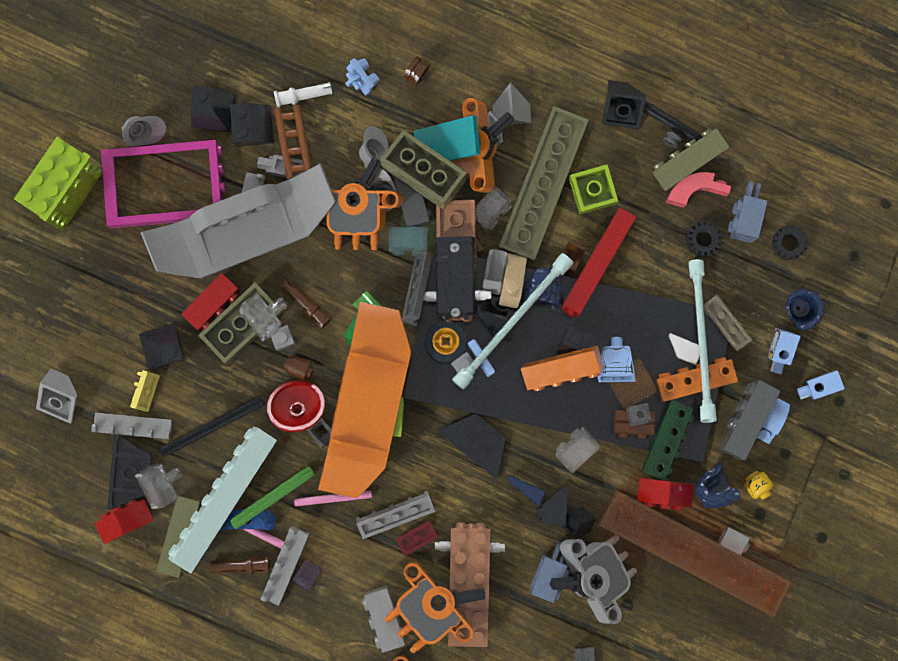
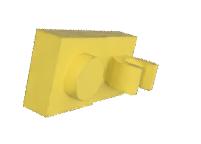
[130,371,160,412]

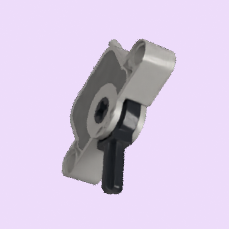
[549,535,637,624]

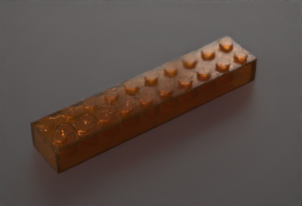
[597,490,791,617]

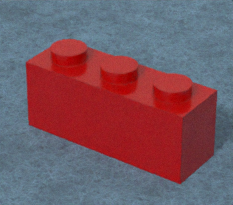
[181,273,240,332]

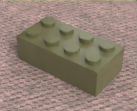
[380,130,467,210]
[198,283,283,365]

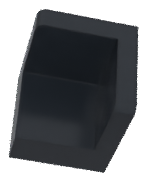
[562,507,596,539]

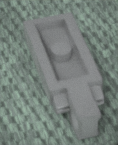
[257,155,312,178]

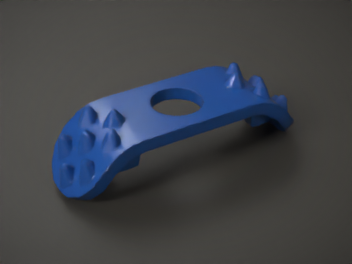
[220,510,276,530]

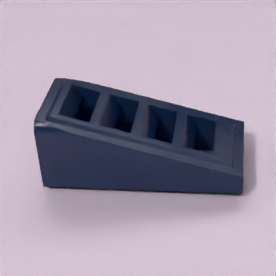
[508,475,545,505]

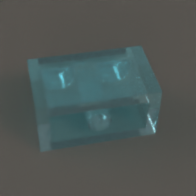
[389,227,428,256]

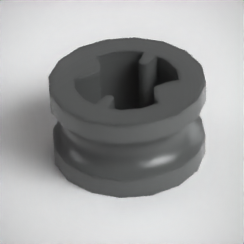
[663,131,682,149]

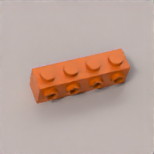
[521,346,604,391]
[655,357,738,402]

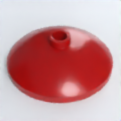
[267,380,325,432]

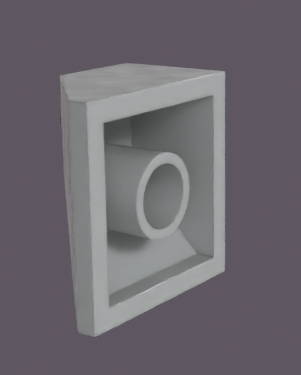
[36,369,77,424]

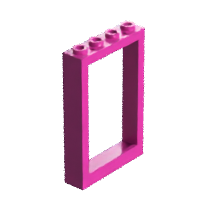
[101,140,225,228]

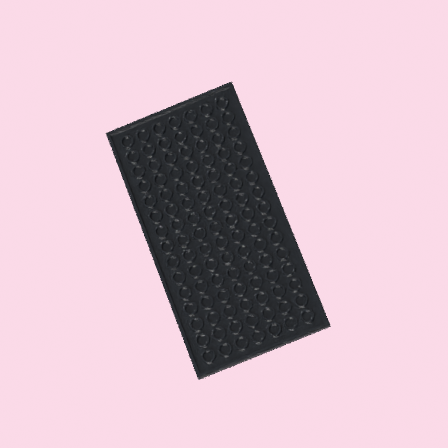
[403,248,734,463]

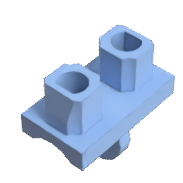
[346,58,379,96]

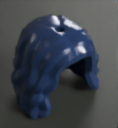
[522,267,564,307]
[785,288,825,331]
[696,462,741,508]

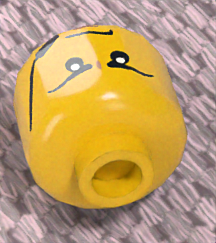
[744,470,774,500]

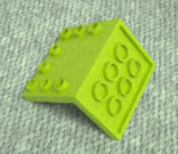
[14,137,103,231]

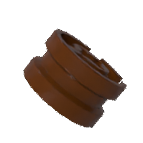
[403,56,430,86]

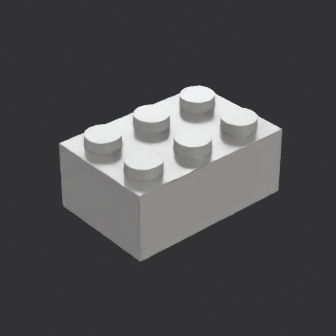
[362,585,406,653]

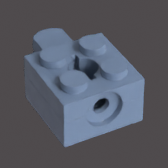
[727,181,767,243]
[529,540,569,603]

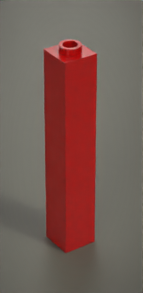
[562,207,636,317]

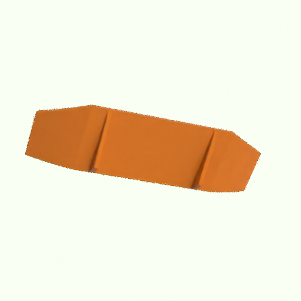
[318,302,411,499]

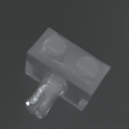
[475,185,512,231]
[239,293,287,341]
[556,427,600,473]
[135,464,182,509]

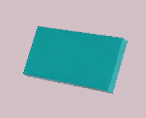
[414,115,480,162]

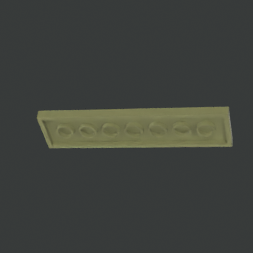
[499,106,589,261]

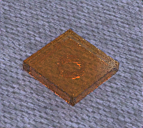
[608,358,658,410]

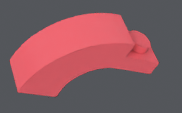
[665,172,731,208]

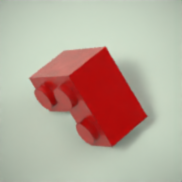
[637,478,694,511]
[94,499,154,544]

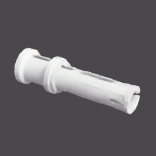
[274,82,332,108]

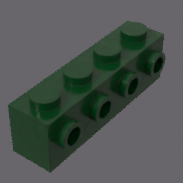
[641,400,694,481]

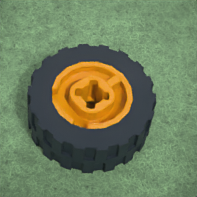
[425,320,467,363]

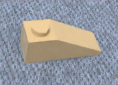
[499,253,527,309]

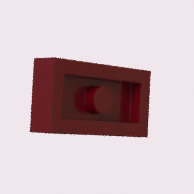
[396,520,439,556]

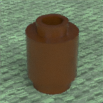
[284,355,314,380]

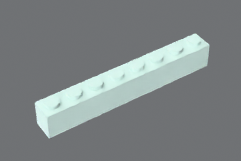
[168,426,277,573]

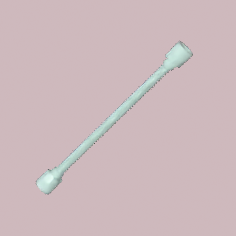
[452,253,573,390]
[689,259,717,423]

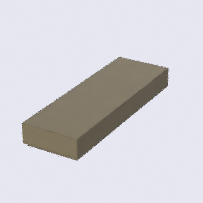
[703,295,752,352]

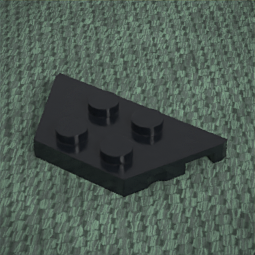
[438,414,506,479]
[107,435,152,510]

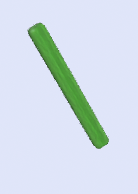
[230,466,314,529]

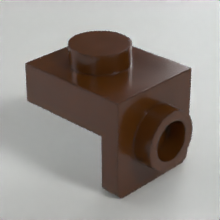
[563,240,586,275]

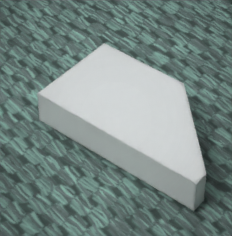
[668,333,700,365]

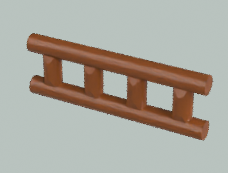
[274,104,312,180]

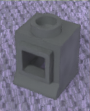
[626,403,651,426]
[307,417,331,448]

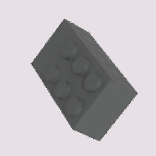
[717,380,780,460]

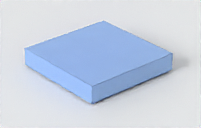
[467,339,495,377]

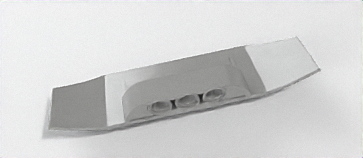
[141,164,336,279]

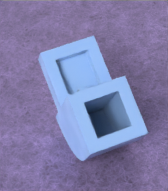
[757,398,790,444]

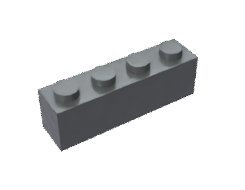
[393,175,432,230]

